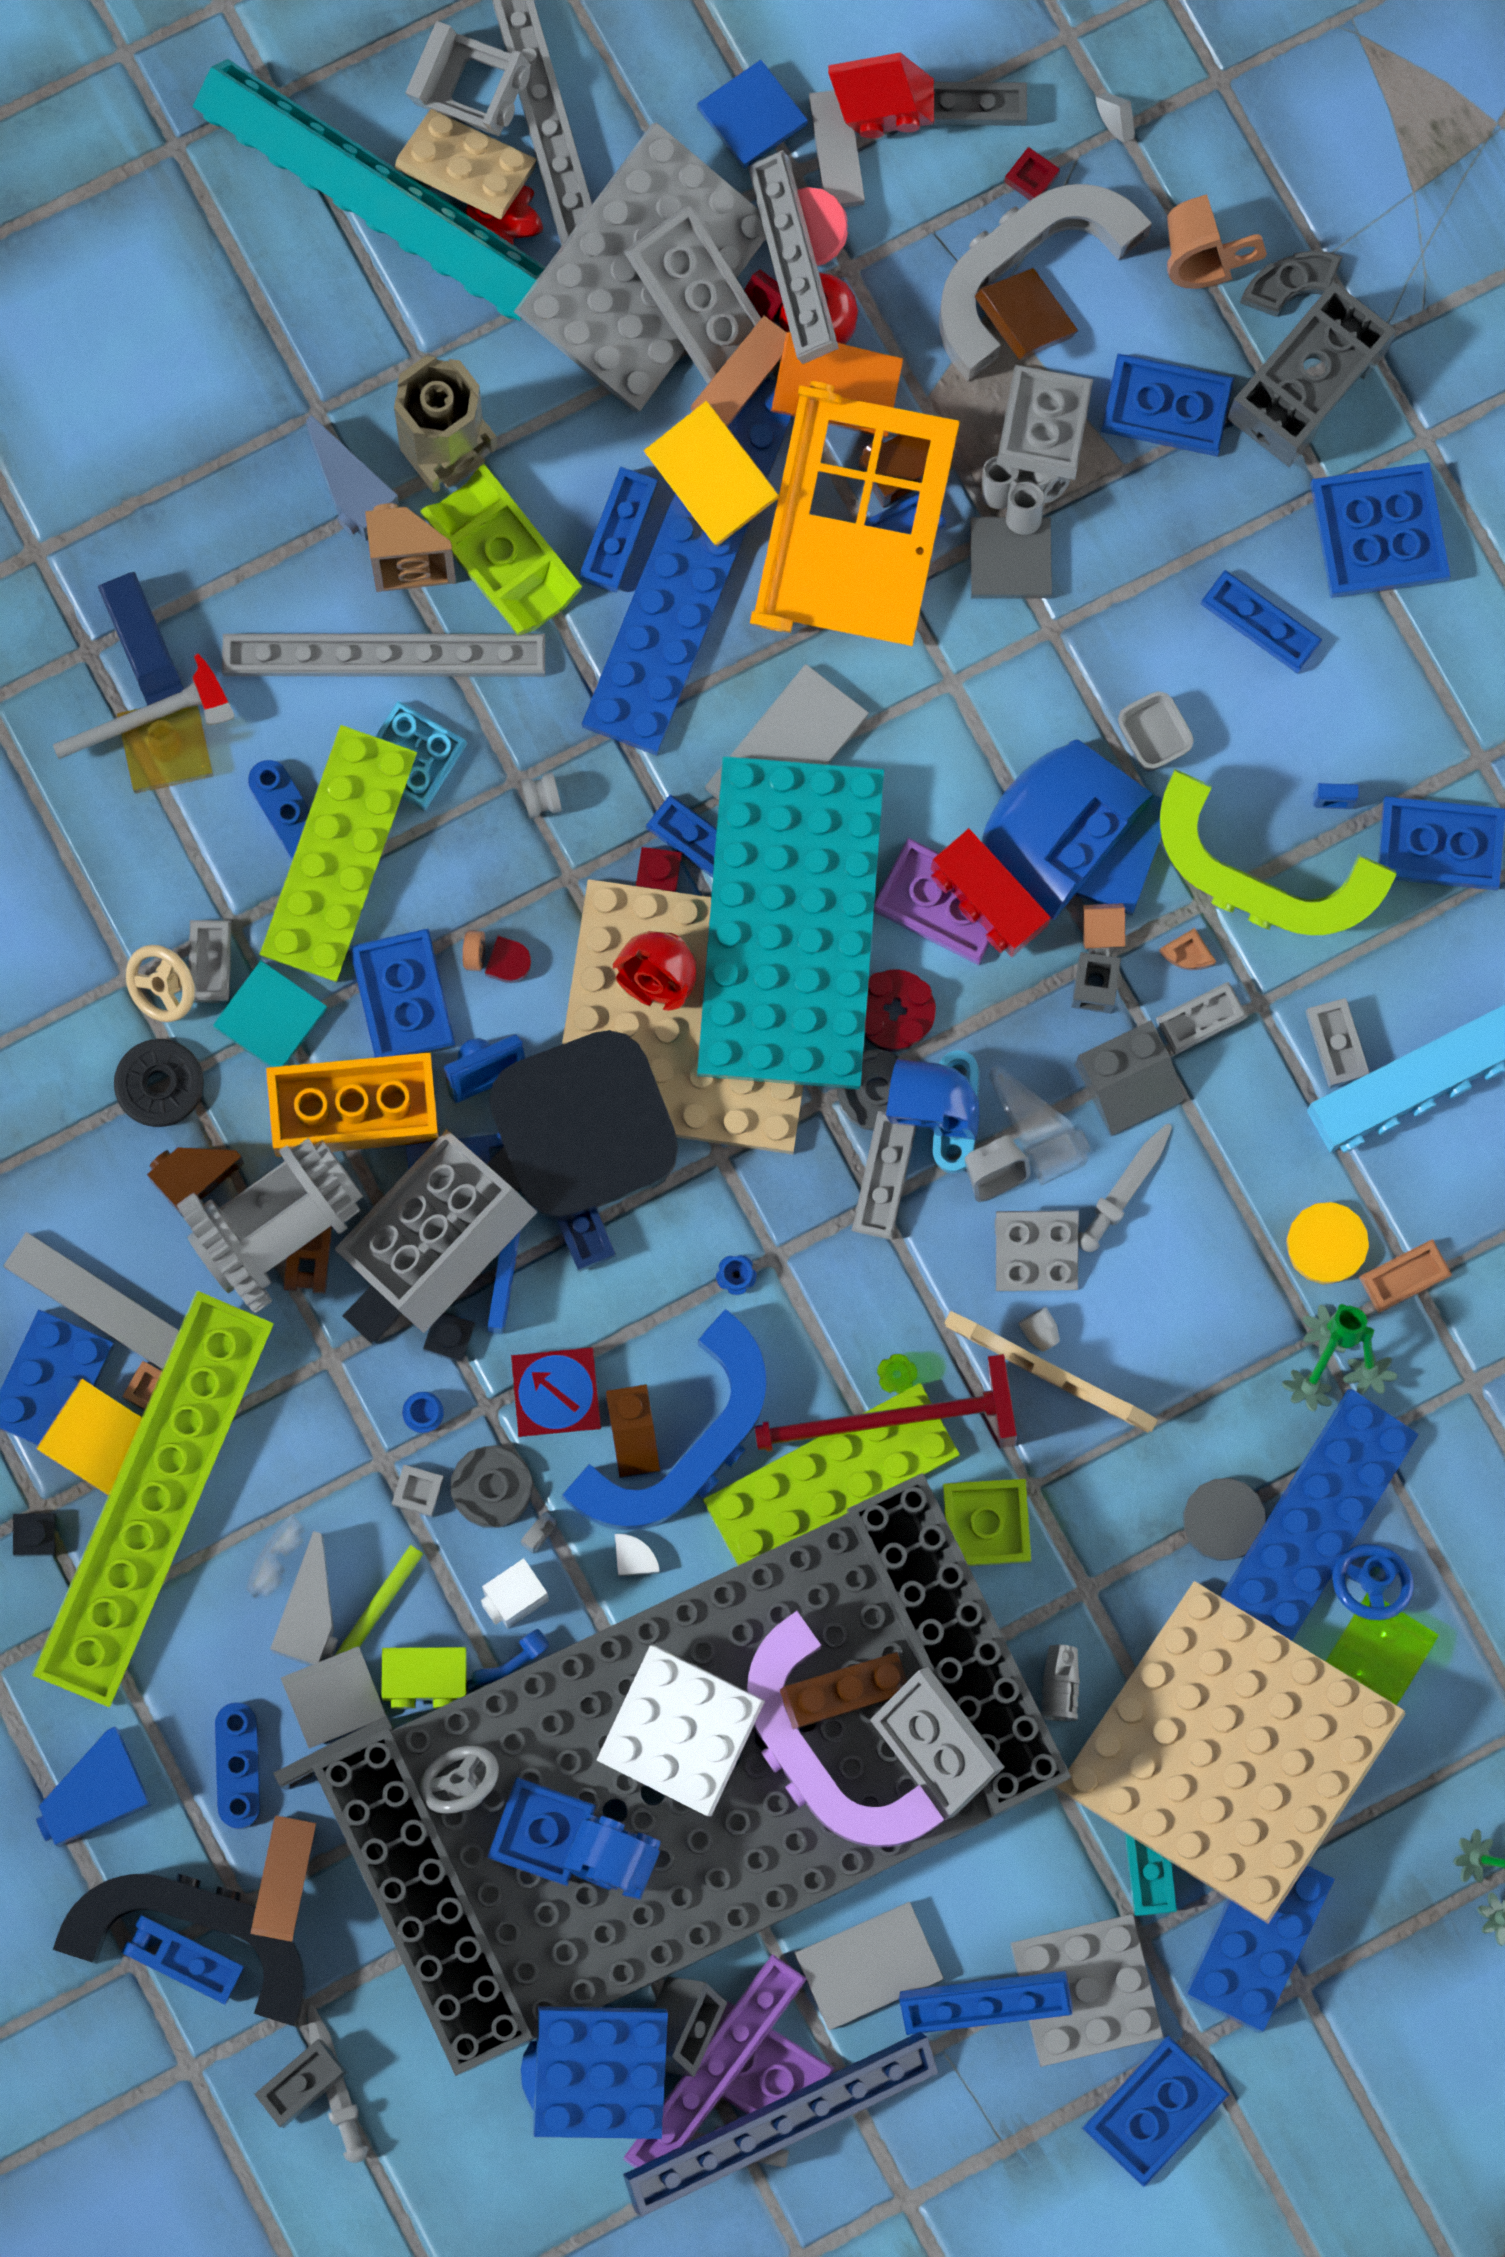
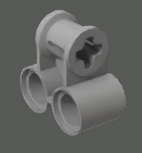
[981,456,1070,535]

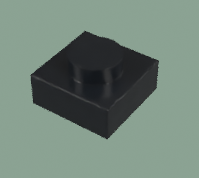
[423,1313,475,1364]
[13,1513,56,1557]

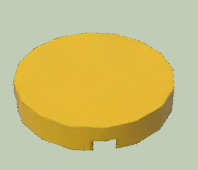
[1286,1202,1369,1285]

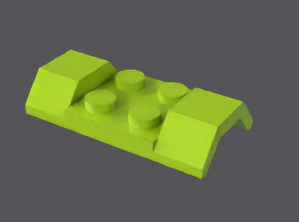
[420,464,582,636]

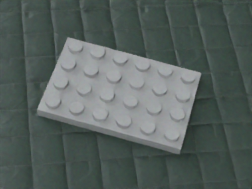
[514,122,766,412]

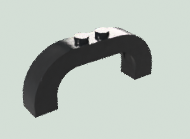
[53,1873,306,2027]

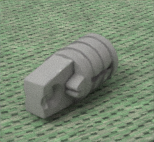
[1040,1644,1080,1722]

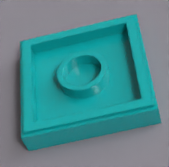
[213,960,327,1067]

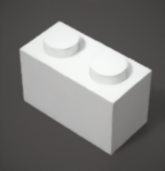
[480,1558,549,1629]

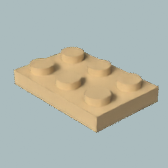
[394,109,537,219]

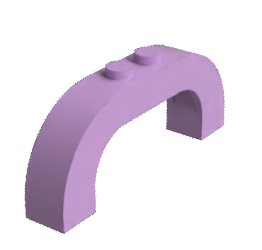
[747,1611,944,1847]

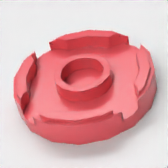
[797,187,848,266]

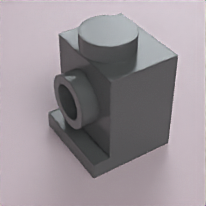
[1071,948,1121,1014]

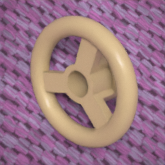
[126,945,195,1022]

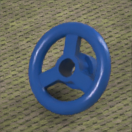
[1333,1544,1414,1620]

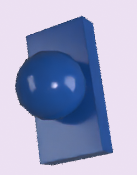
[443,1034,525,1104]

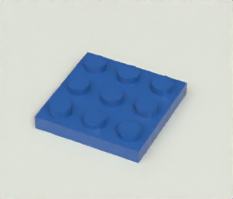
[1310,462,1451,598]
[533,2006,668,2139]

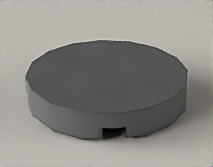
[837,1049,905,1131]
[451,1446,533,1528]
[1183,1478,1266,1561]

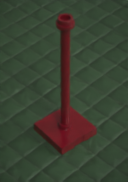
[755,1354,1017,1452]

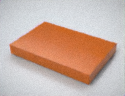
[771,331,903,438]

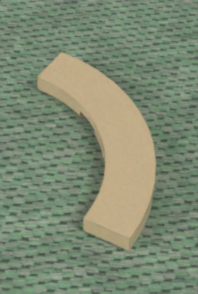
[944,1311,1158,1433]

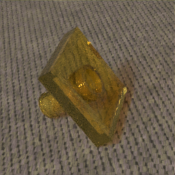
[117,706,214,794]

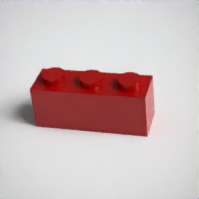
[930,828,1051,957]

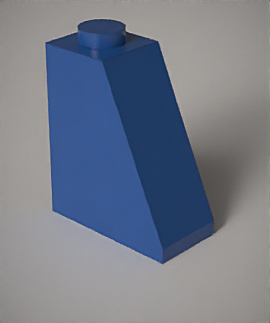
[36,1727,151,1847]

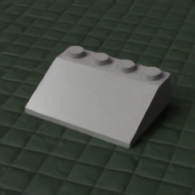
[334,1129,537,1333]

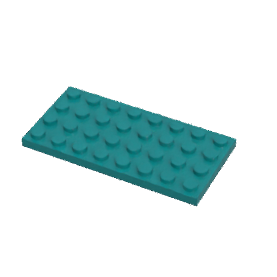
[697,756,884,1090]

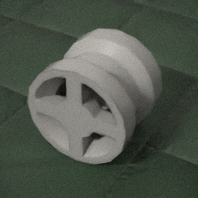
[521,772,562,819]

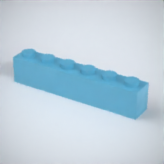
[1307,1005,1505,1154]

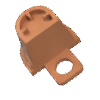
[1167,194,1267,289]

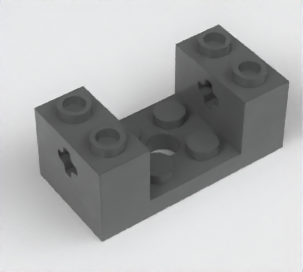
[1227,281,1396,468]

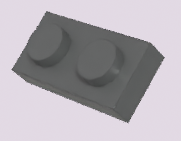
[254,2039,348,2128]

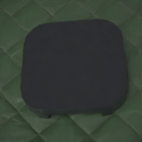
[490,1030,679,1221]

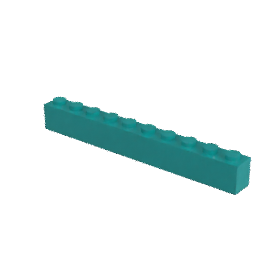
[192,59,546,321]

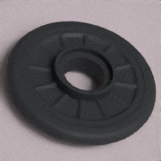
[114,1039,204,1127]

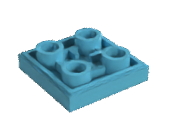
[375,701,467,811]

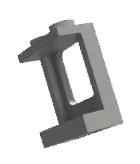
[405,21,531,136]

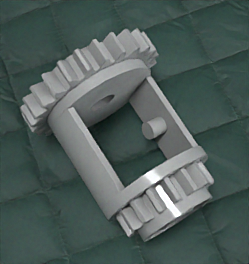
[177,1138,363,1314]

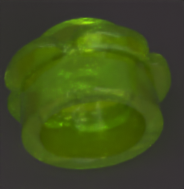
[877,1354,917,1394]

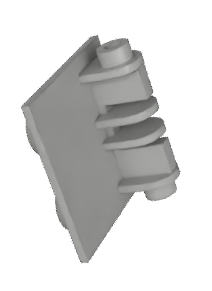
[994,1210,1079,1291]

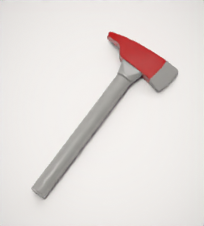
[53,653,235,759]

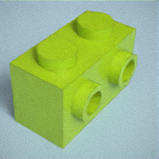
[382,1647,467,1709]

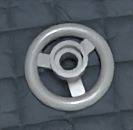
[419,1745,499,1814]

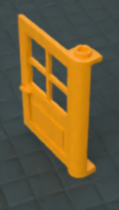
[750,381,960,647]

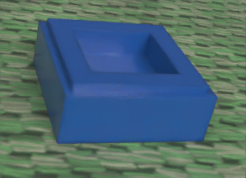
[1313,783,1359,809]

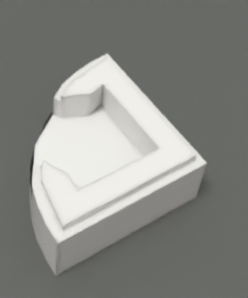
[615,1534,659,1577]

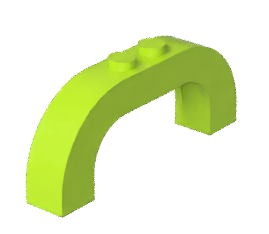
[1160,769,1397,935]

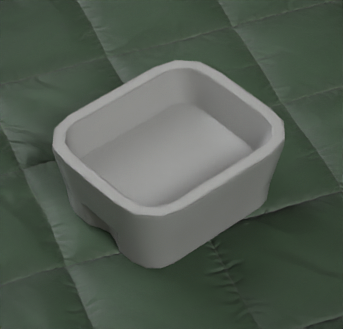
[1118,691,1194,771]
[965,1135,1031,1202]

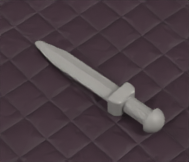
[1078,1124,1172,1252]
[307,2005,368,2163]

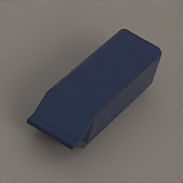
[98,572,184,706]

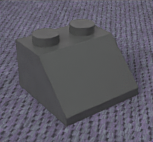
[1075,1020,1184,1136]

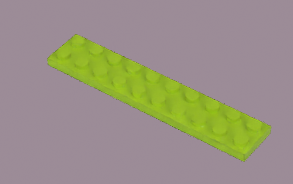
[32,1291,274,1708]

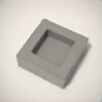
[392,1465,444,1517]

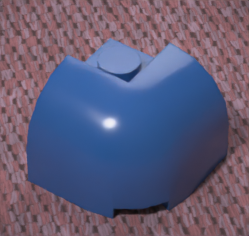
[886,1059,980,1140]

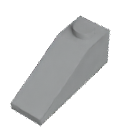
[270,1531,338,1666]

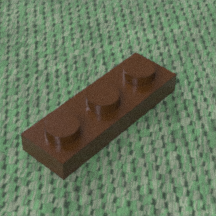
[779,1652,907,1730]

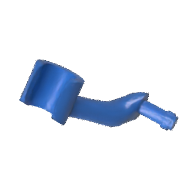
[467,1629,549,1690]

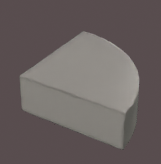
[1095,92,1135,142]
[521,1512,558,1553]

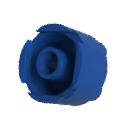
[562,1814,661,1900]

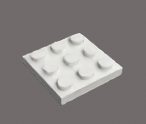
[597,1645,765,1816]

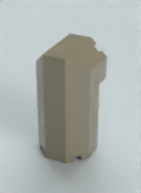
[394,356,498,493]

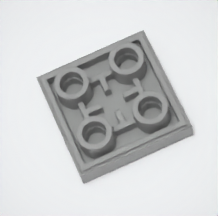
[281,1646,386,1749]

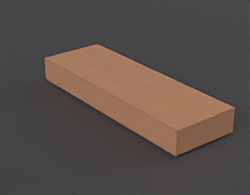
[690,316,787,427]
[251,1815,316,1942]

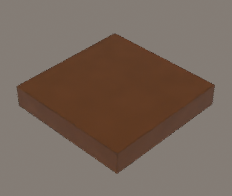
[974,268,1079,360]

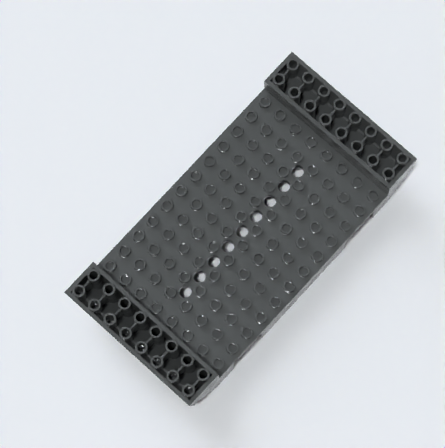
[311,1473,1072,2076]

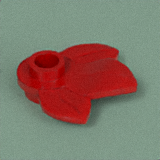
[466,185,543,245]

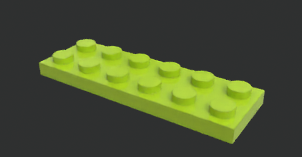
[259,725,417,982]
[703,1383,960,1566]

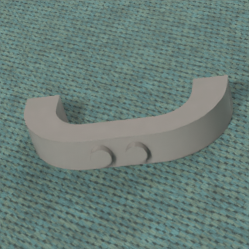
[939,184,1152,381]

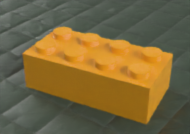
[266,1053,439,1157]

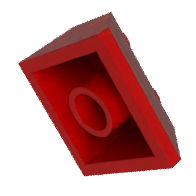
[828,52,934,139]

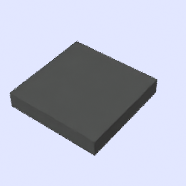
[970,517,1052,599]

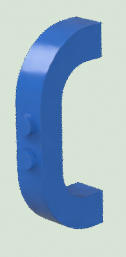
[562,1309,766,1530]

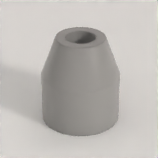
[1018,1306,1060,1352]

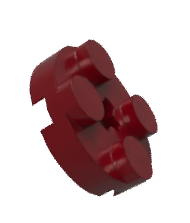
[864,969,936,1052]

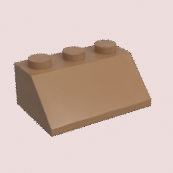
[365,503,456,592]

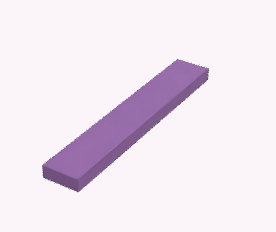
[623,1954,807,2168]

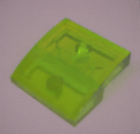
[1325,1593,1439,1706]

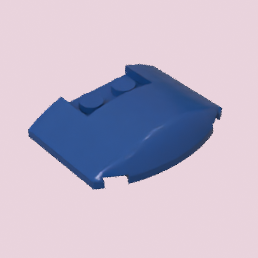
[982,739,1154,921]

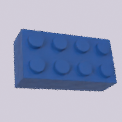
[1183,1865,1335,2033]

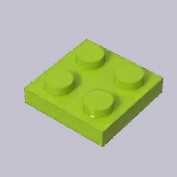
[942,1479,1031,1566]

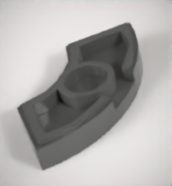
[1240,251,1343,317]

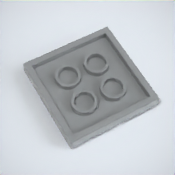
[1010,1914,1163,2067]

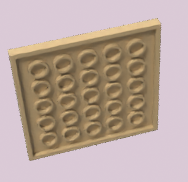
[562,879,803,1155]
[1057,1581,1405,1924]

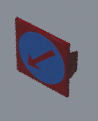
[511,1347,601,1437]

